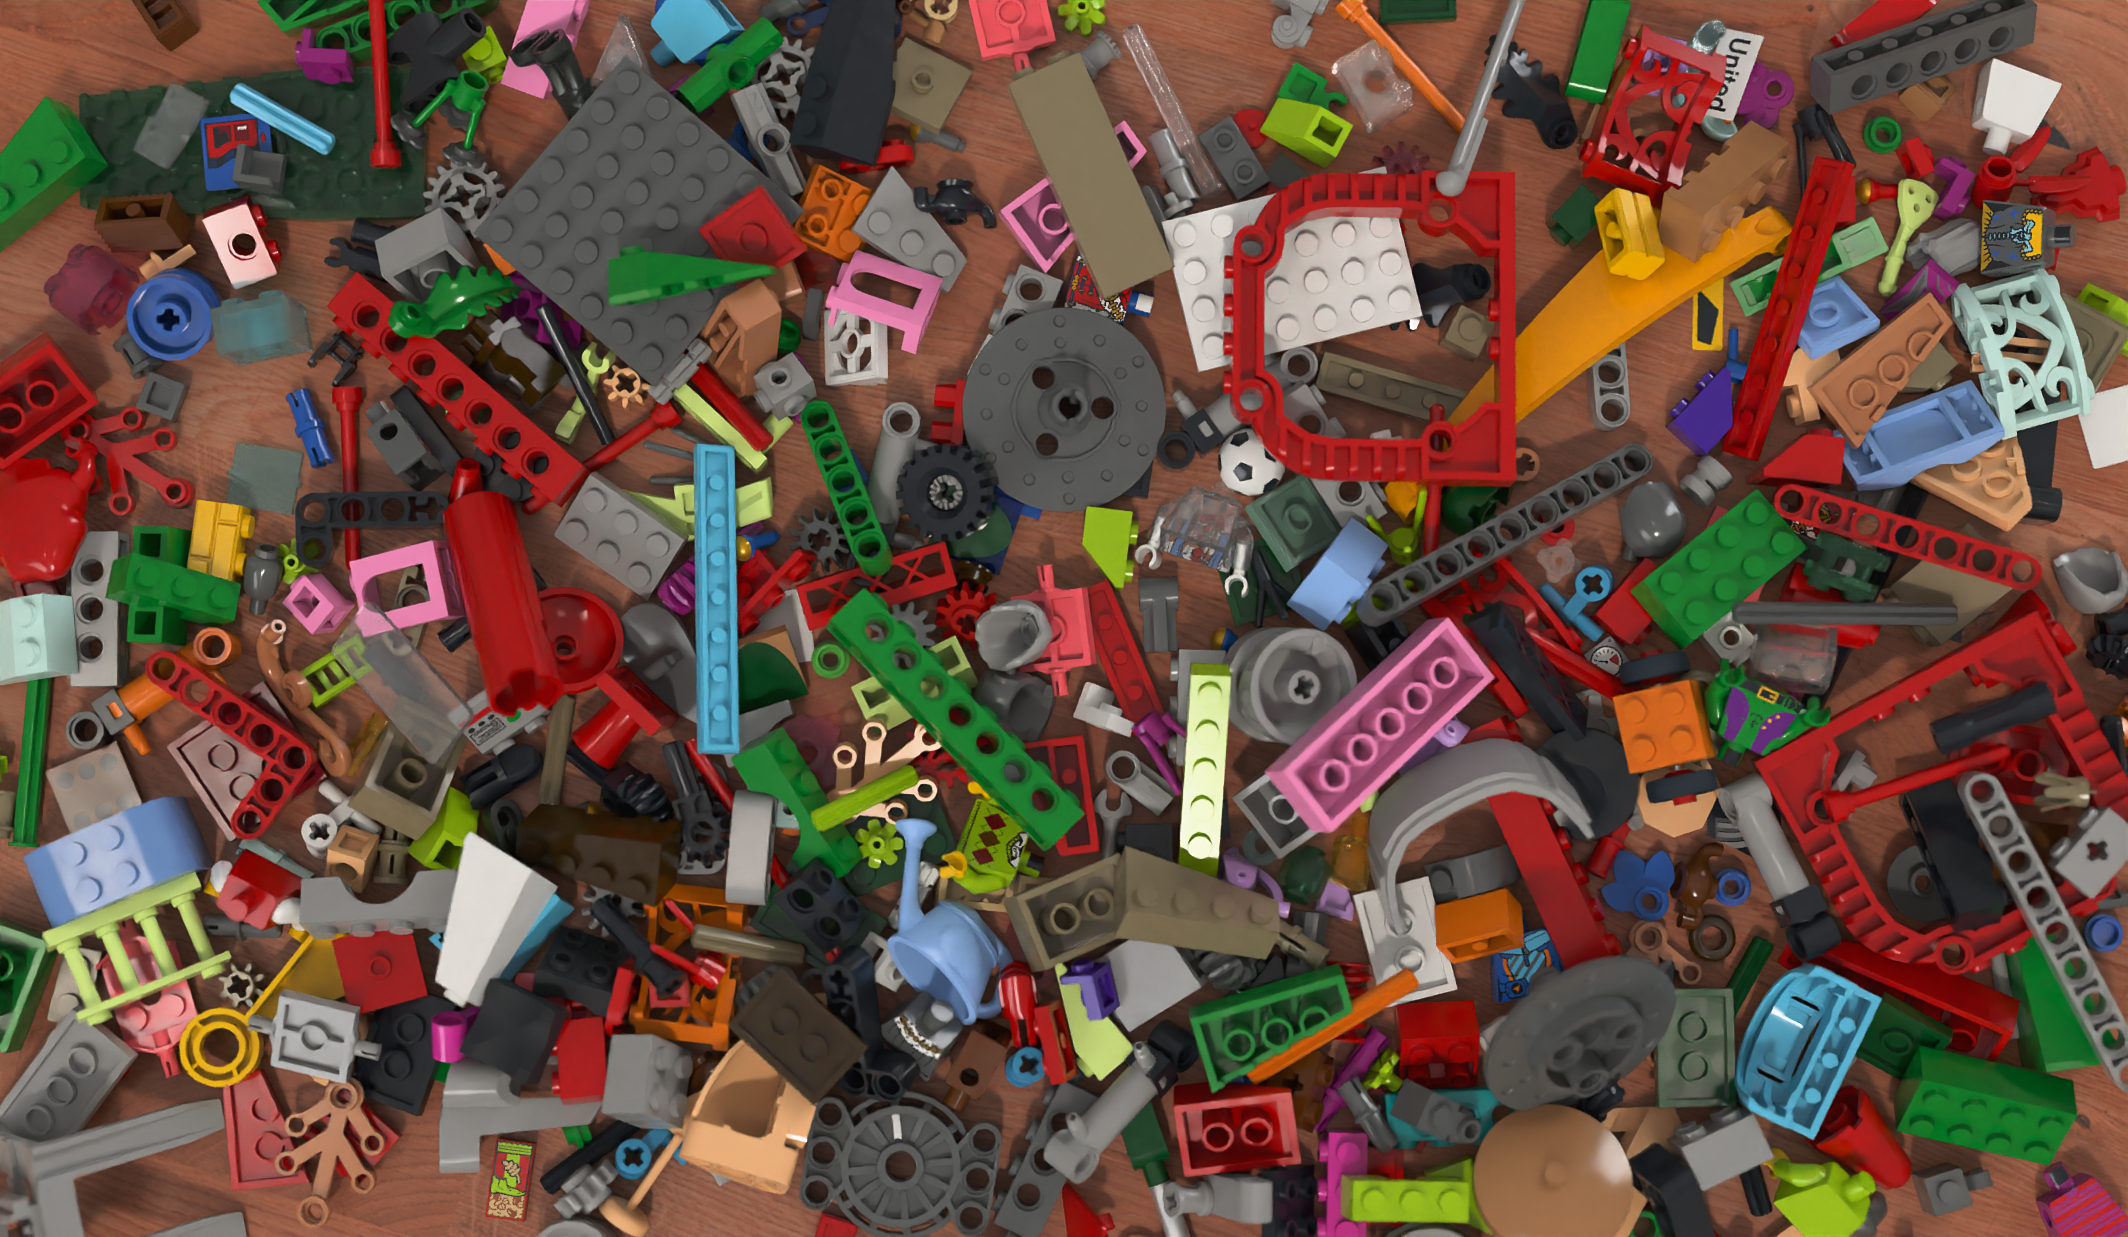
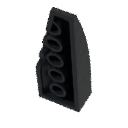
[789,0,899,166]

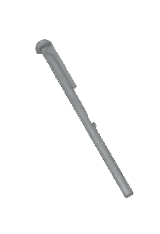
[1436,0,1526,197]

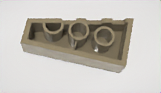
[1113,846,1280,959]

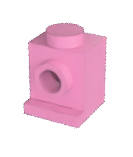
[282,573,355,635]

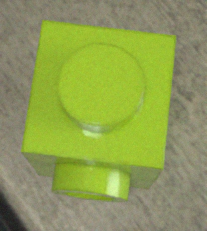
[462,25,509,84]

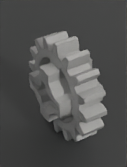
[749,37,815,122]
[423,160,508,241]

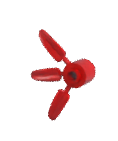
[1970,126,2092,210]

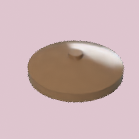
[1472,1104,1633,1237]

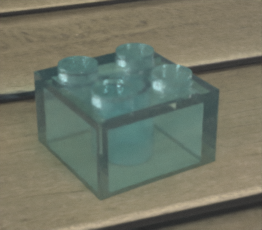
[209,290,313,366]

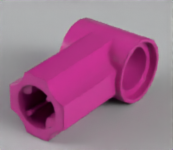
[431,1005,481,1062]

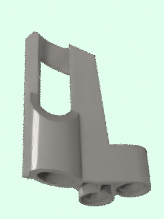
[439,1046,611,1173]

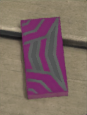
[1879,258,1960,321]

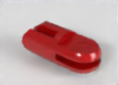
[998,961,1040,1048]

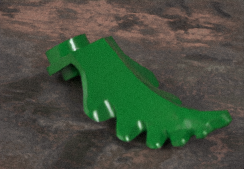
[388,265,522,338]

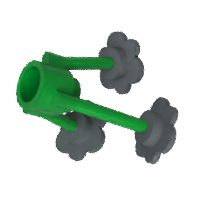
[390,70,489,169]

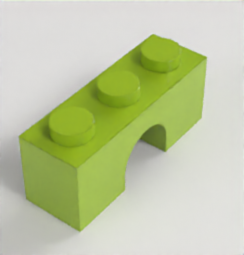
[1340,1175,1469,1222]

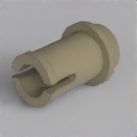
[0,790,17,839]

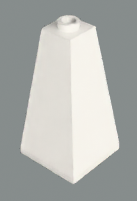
[435,832,558,1007]

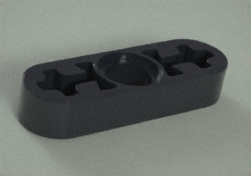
[389,384,464,478]

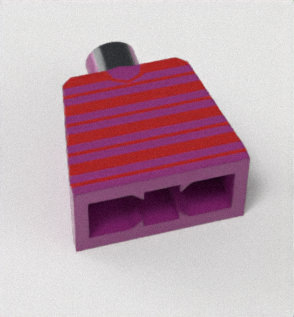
[2036,1162,2128,1237]

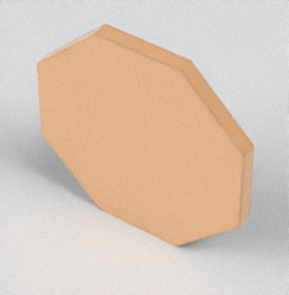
[1637,762,1716,838]

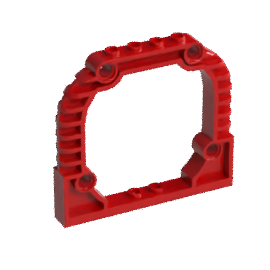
[1223,170,1516,487]
[1750,610,2128,975]

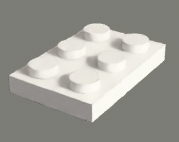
[1352,876,1458,1008]

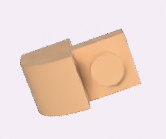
[1781,348,1840,426]

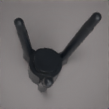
[1792,104,1857,200]

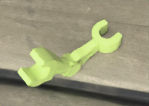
[555,342,615,446]

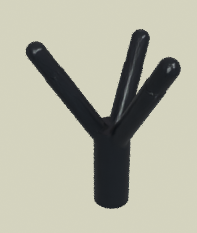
[1247,550,1292,628]

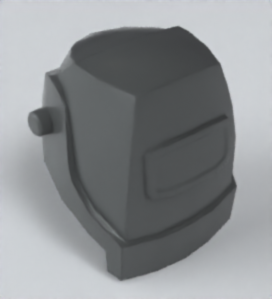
[973,668,1057,742]

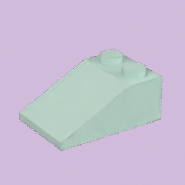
[0,593,78,685]

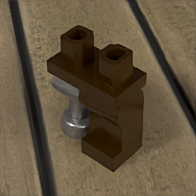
[461,309,567,415]

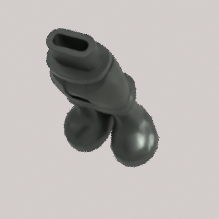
[509,29,595,122]

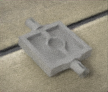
[247,989,382,1084]

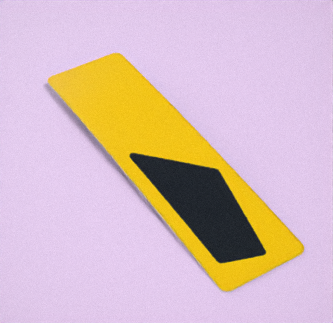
[1692,277,1724,351]

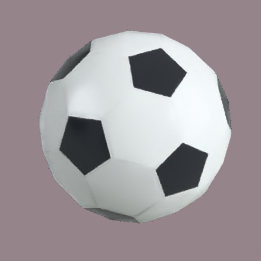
[1218,429,1285,496]

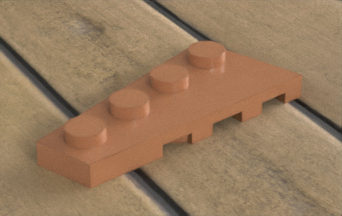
[1806,292,1953,449]

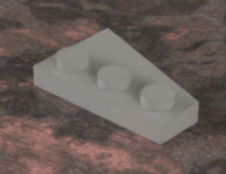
[850,166,968,294]

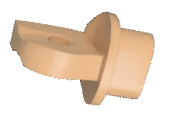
[139,244,197,280]

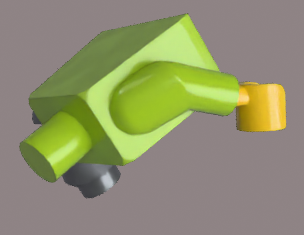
[1762,1148,1888,1237]

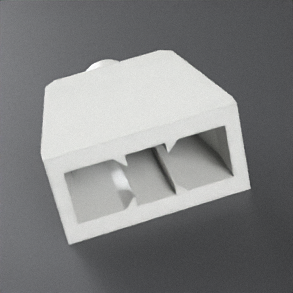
[1971,58,2062,156]

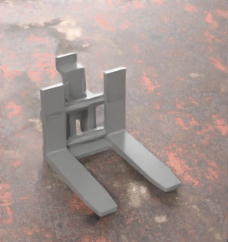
[0,1098,247,1237]

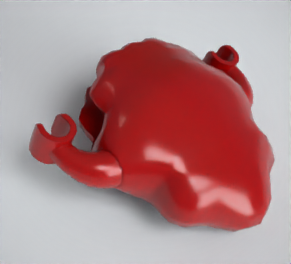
[0,436,98,584]

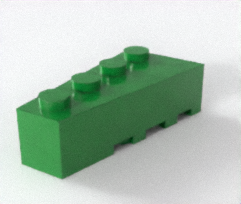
[1189,963,1354,1093]

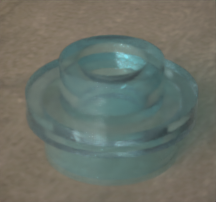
[1242,828,1278,865]

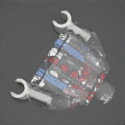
[1135,481,1254,598]

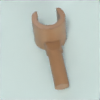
[905,10,947,48]

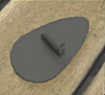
[620,602,697,723]

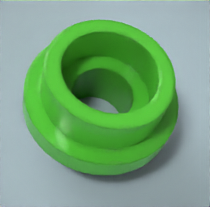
[811,640,850,679]

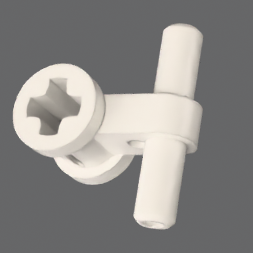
[302,780,382,859]

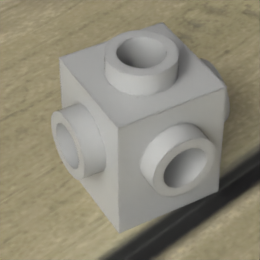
[753,352,817,421]

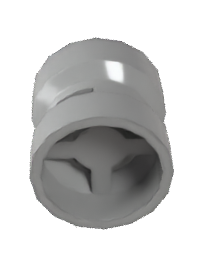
[1678,455,1733,509]

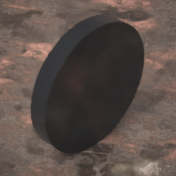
[1535,727,1640,840]

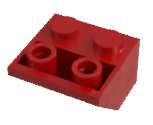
[1395,1000,1480,1091]

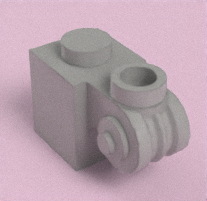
[1270,0,1330,49]

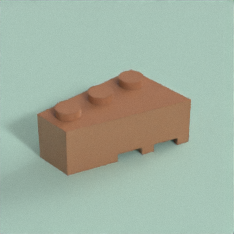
[697,278,782,403]

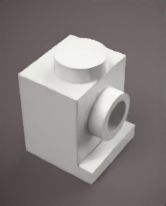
[1697,611,1757,667]
[861,931,908,992]

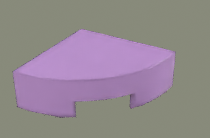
[1314,873,1354,921]

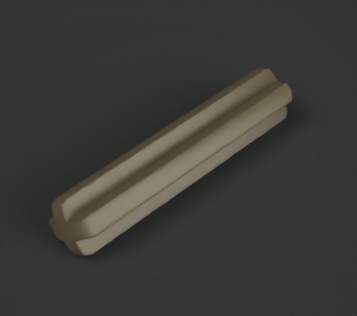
[538,695,576,805]
[691,925,805,966]

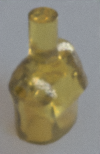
[1328,816,1371,891]

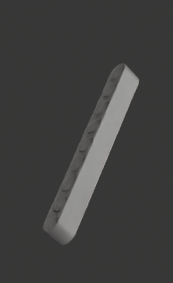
[1957,771,2128,1093]

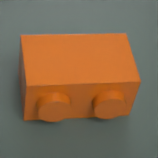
[1435,888,1524,964]

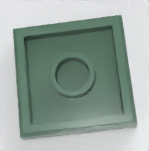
[1244,474,1342,572]

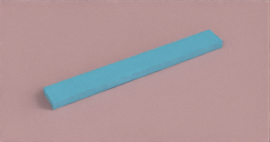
[693,444,739,754]

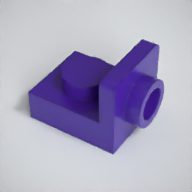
[1059,958,1120,1021]

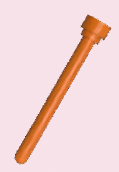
[1335,0,1466,134]

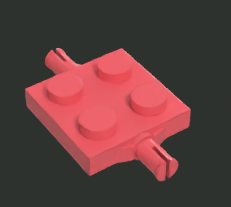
[968,0,1056,72]
[1010,564,1097,696]

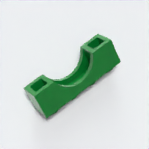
[731,726,864,879]

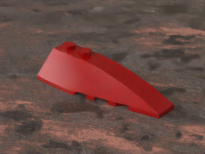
[1777,940,2020,1062]

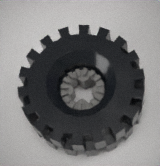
[896,442,1000,542]

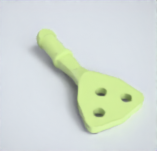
[1878,179,1939,297]

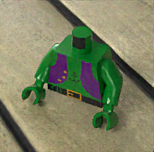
[1704,658,1831,767]

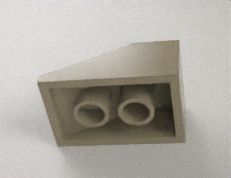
[347,695,468,841]
[1003,853,1120,972]

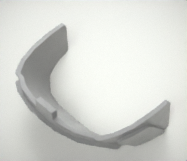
[1366,738,1594,936]

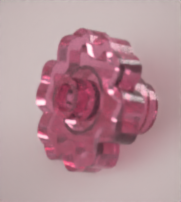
[783,715,849,790]

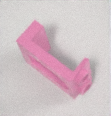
[825,250,943,354]
[349,540,465,637]

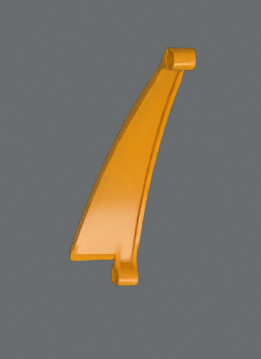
[1383,171,1793,525]

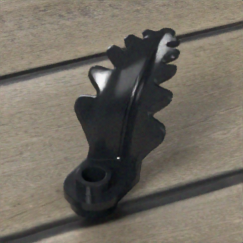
[1484,34,1578,149]
[1381,262,1491,331]

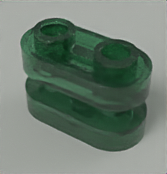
[1801,529,1892,602]

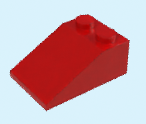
[1949,724,2076,812]
[1173,1082,1301,1177]

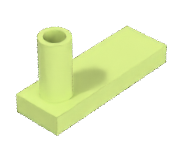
[672,383,794,476]

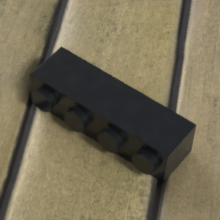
[1899,777,2008,933]

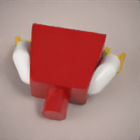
[203,849,310,943]

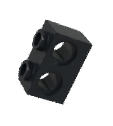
[772,857,869,955]

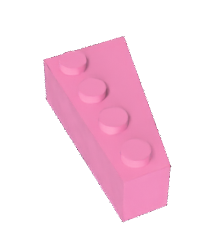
[501,0,591,99]
[998,120,1147,274]

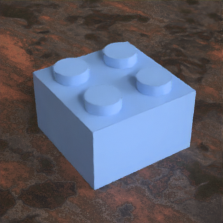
[1287,517,1389,632]

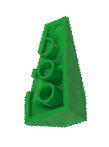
[608,246,778,306]

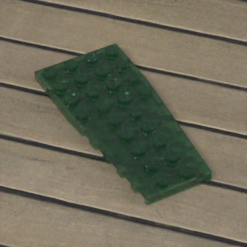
[79,65,428,222]

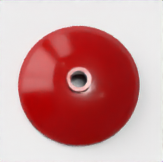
[538,587,624,694]

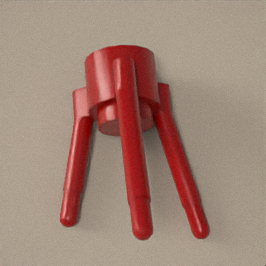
[650,898,729,991]

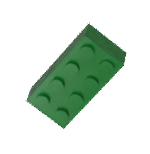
[1630,489,1807,651]
[1893,1045,2078,1166]

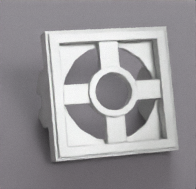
[824,309,888,387]

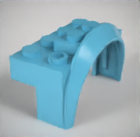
[1734,962,1882,1140]

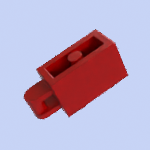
[551,998,609,1105]

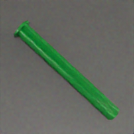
[8,677,52,848]

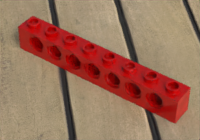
[327,272,592,508]

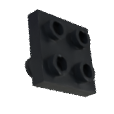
[1262,1164,1317,1237]

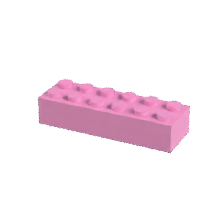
[1264,617,1495,832]

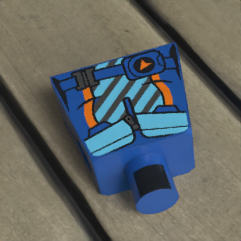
[1489,908,1565,1003]

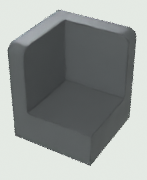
[232,143,287,195]

